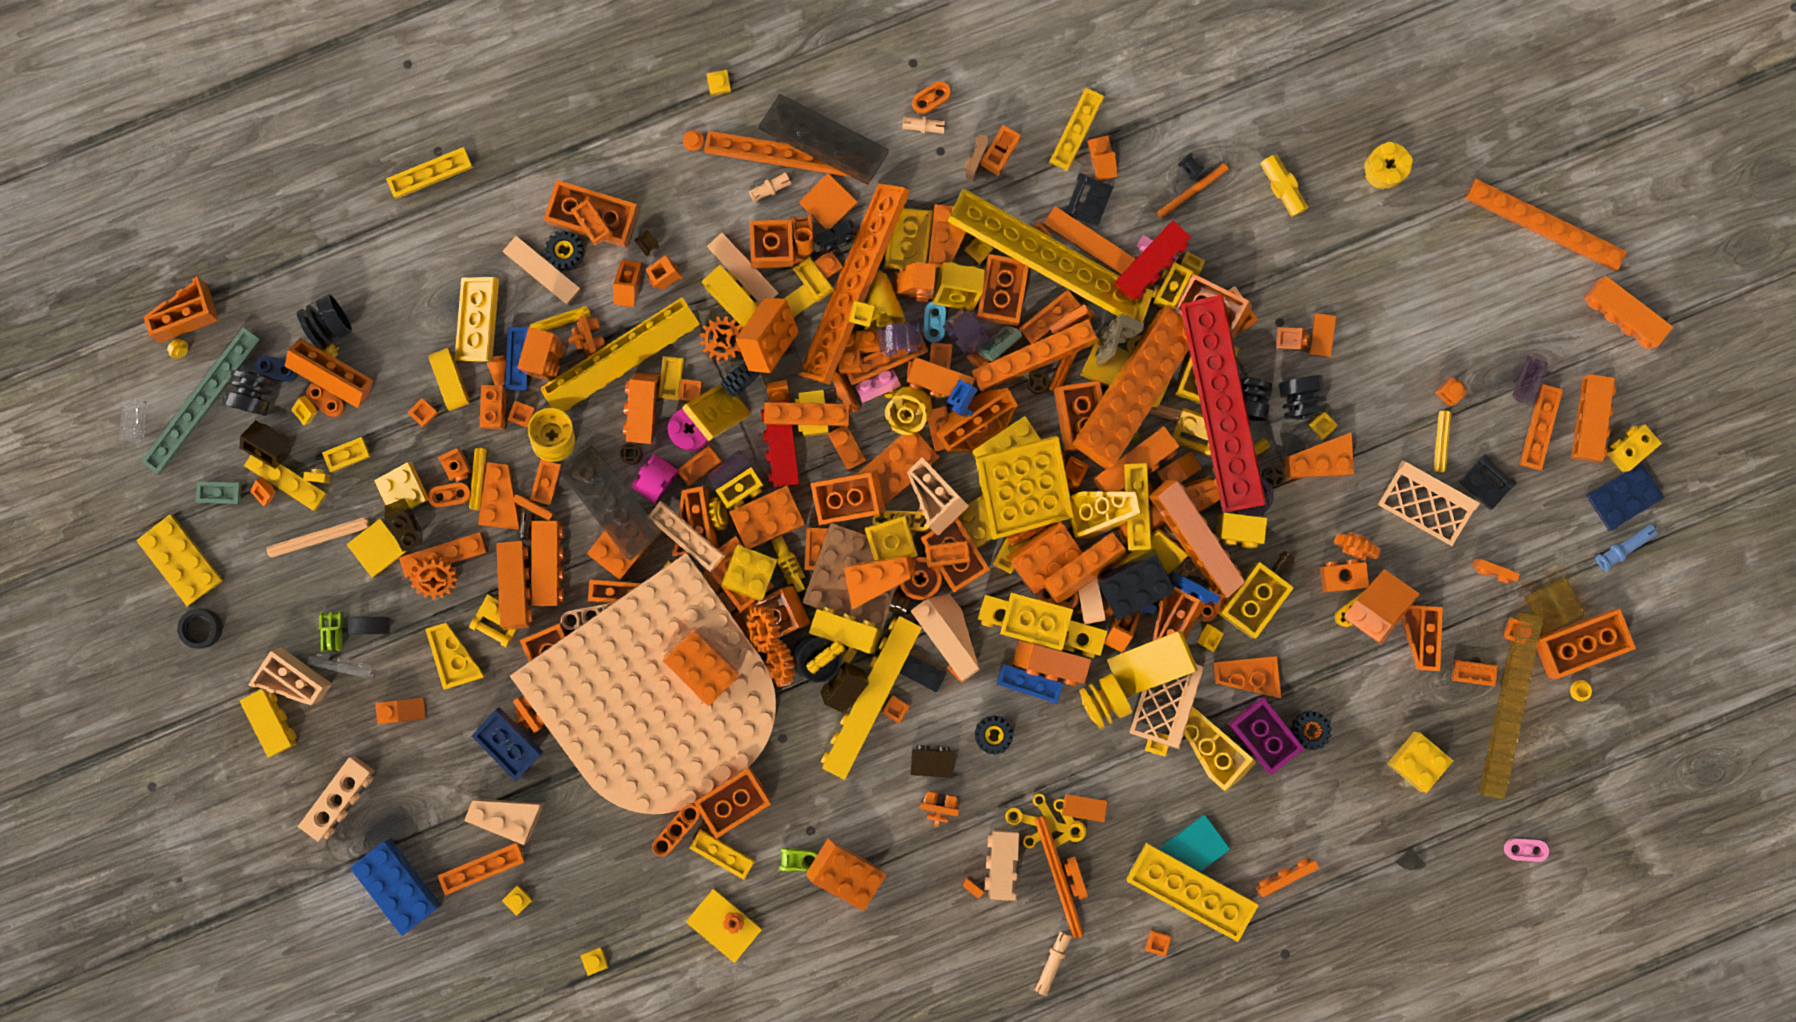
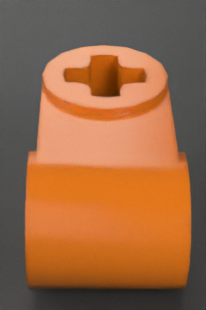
[791,214,814,255]

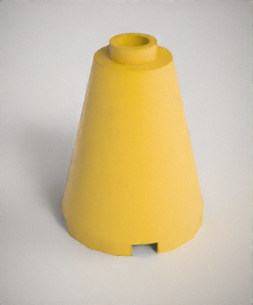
[865,271,905,332]

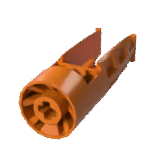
[1116,476,1220,547]

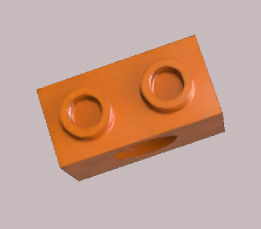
[480,385,507,430]
[1319,559,1369,592]

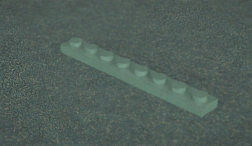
[141,327,262,475]

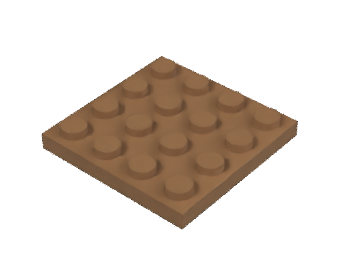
[802,523,898,630]

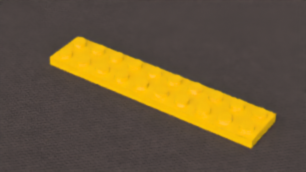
[947,188,1143,319]

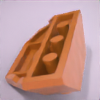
[937,388,1018,453]

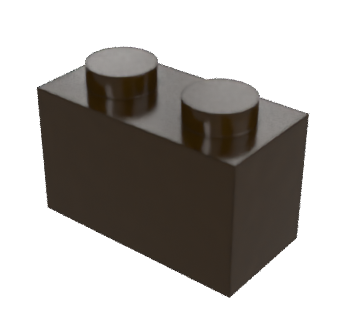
[239,420,292,469]
[820,661,869,714]
[910,745,955,778]

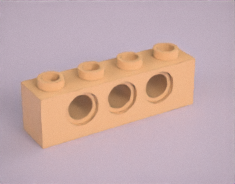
[298,756,375,842]

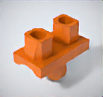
[568,316,605,357]
[513,695,546,733]
[920,790,959,828]

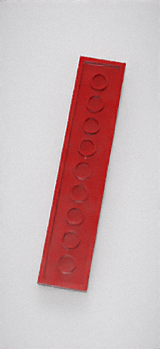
[1180,294,1266,513]

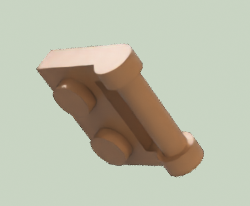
[964,134,988,181]

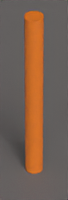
[1157,163,1229,219]

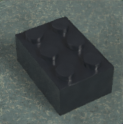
[1097,549,1176,620]

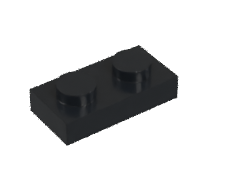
[899,654,946,693]

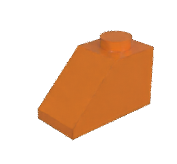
[613,260,642,307]
[1155,451,1202,484]
[1104,610,1141,653]
[375,697,426,724]

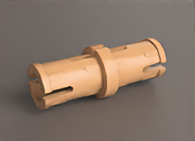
[902,116,945,134]
[748,172,791,203]

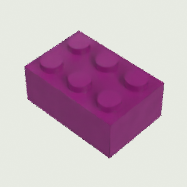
[1226,697,1304,775]

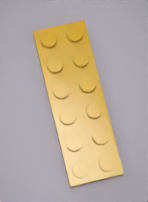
[1126,842,1259,942]

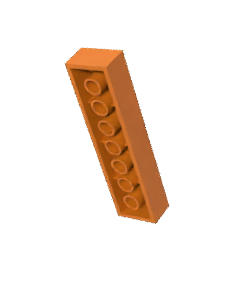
[1072,305,1189,469]

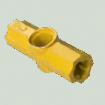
[1260,154,1308,217]

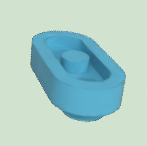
[924,301,946,343]

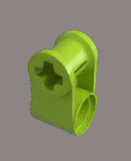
[779,847,818,871]

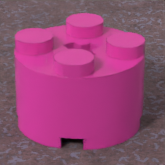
[668,409,710,451]
[630,453,679,504]

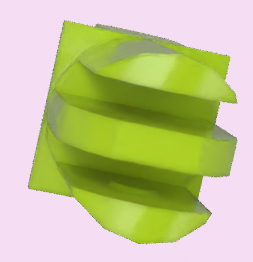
[318,612,345,652]

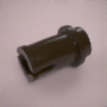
[517,513,535,540]
[1270,551,1295,578]

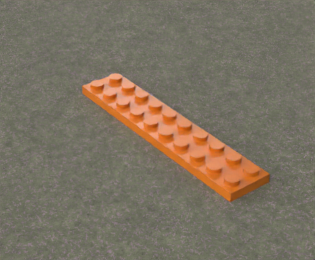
[798,183,910,385]

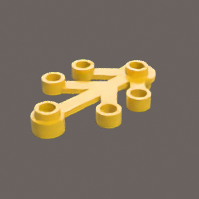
[1005,793,1086,848]

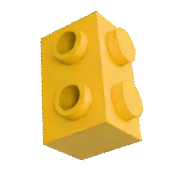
[1152,262,1193,309]
[1607,424,1662,472]
[716,467,764,510]

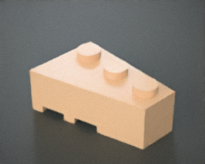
[907,458,969,535]
[464,798,545,845]
[984,829,1019,901]

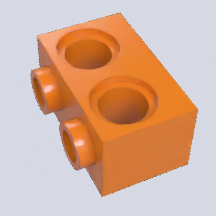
[981,125,1021,177]

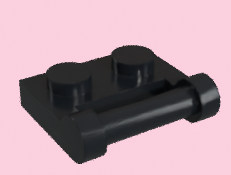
[1064,173,1113,227]
[1459,454,1517,510]

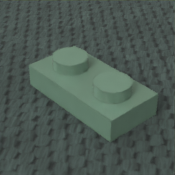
[977,325,1022,362]
[196,481,242,504]

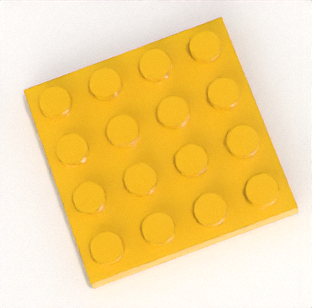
[975,436,1074,539]

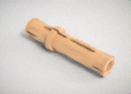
[1035,931,1072,996]

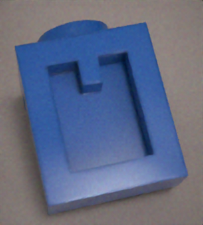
[947,380,977,416]

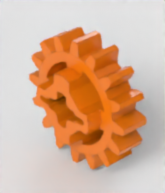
[700,316,742,362]
[1333,532,1381,561]
[410,555,457,600]
[746,606,781,653]
[765,640,795,687]

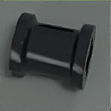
[1178,152,1205,181]

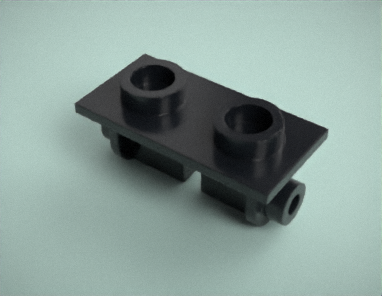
[814,219,857,254]

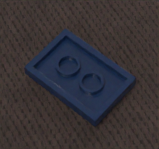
[1586,462,1664,531]
[472,707,544,781]

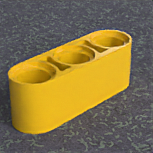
[428,347,470,411]

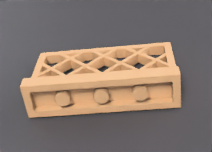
[1377,460,1480,546]
[1129,664,1204,750]

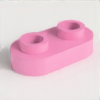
[1504,838,1549,862]

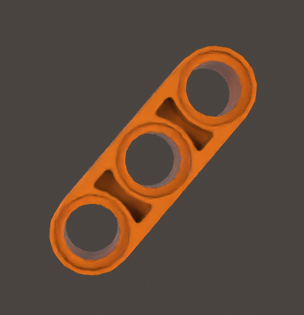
[652,803,701,857]

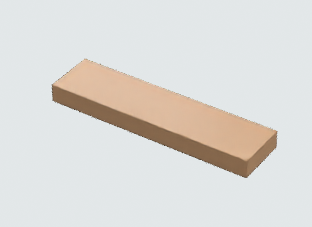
[707,233,779,304]
[503,236,581,305]
[647,501,726,572]

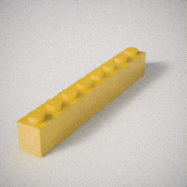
[541,297,700,412]
[821,616,922,780]

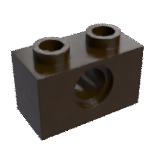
[384,498,423,552]

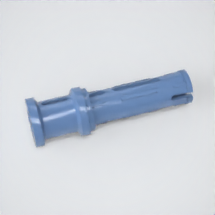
[1595,524,1658,572]

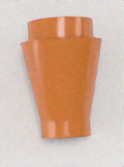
[487,355,507,385]

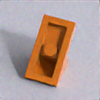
[1087,136,1117,181]

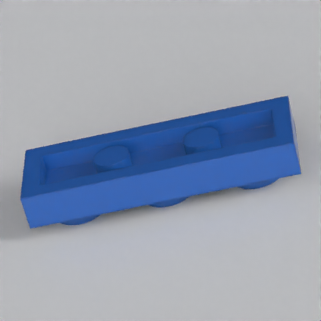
[505,327,529,391]
[996,664,1063,704]

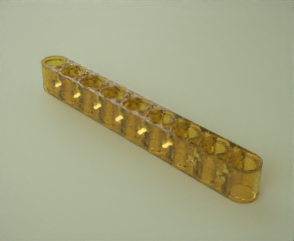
[1480,611,1543,800]

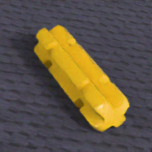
[807,641,844,674]

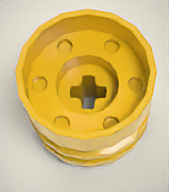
[528,408,576,462]
[1079,673,1132,730]

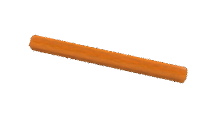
[1035,816,1084,938]

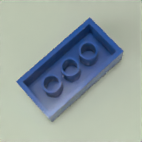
[350,839,442,936]

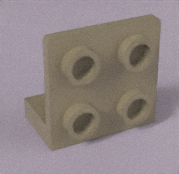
[1095,314,1144,366]

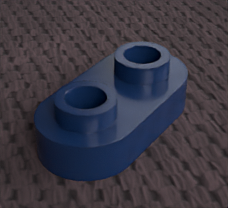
[255,355,299,382]

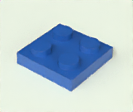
[1168,571,1221,604]

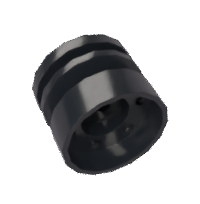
[296,294,352,349]
[222,370,276,416]
[1278,375,1329,420]
[1240,377,1272,421]
[791,635,842,683]

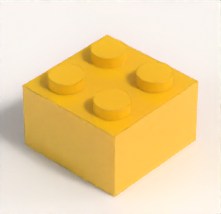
[933,262,985,311]
[1215,513,1267,549]
[720,545,777,601]
[1387,732,1453,793]

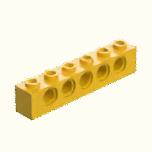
[977,595,1108,658]

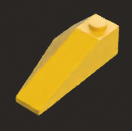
[1070,492,1143,539]
[1184,706,1256,792]

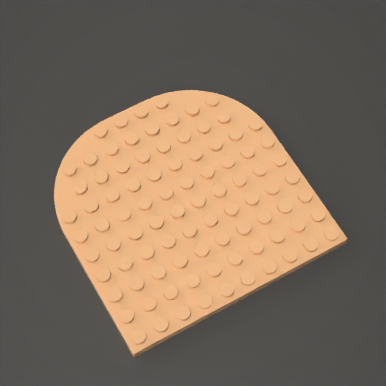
[510,552,776,814]

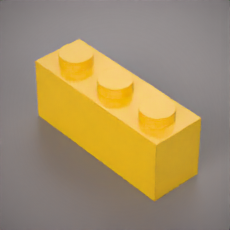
[240,689,297,758]

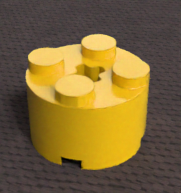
[1364,142,1413,189]
[885,387,932,435]

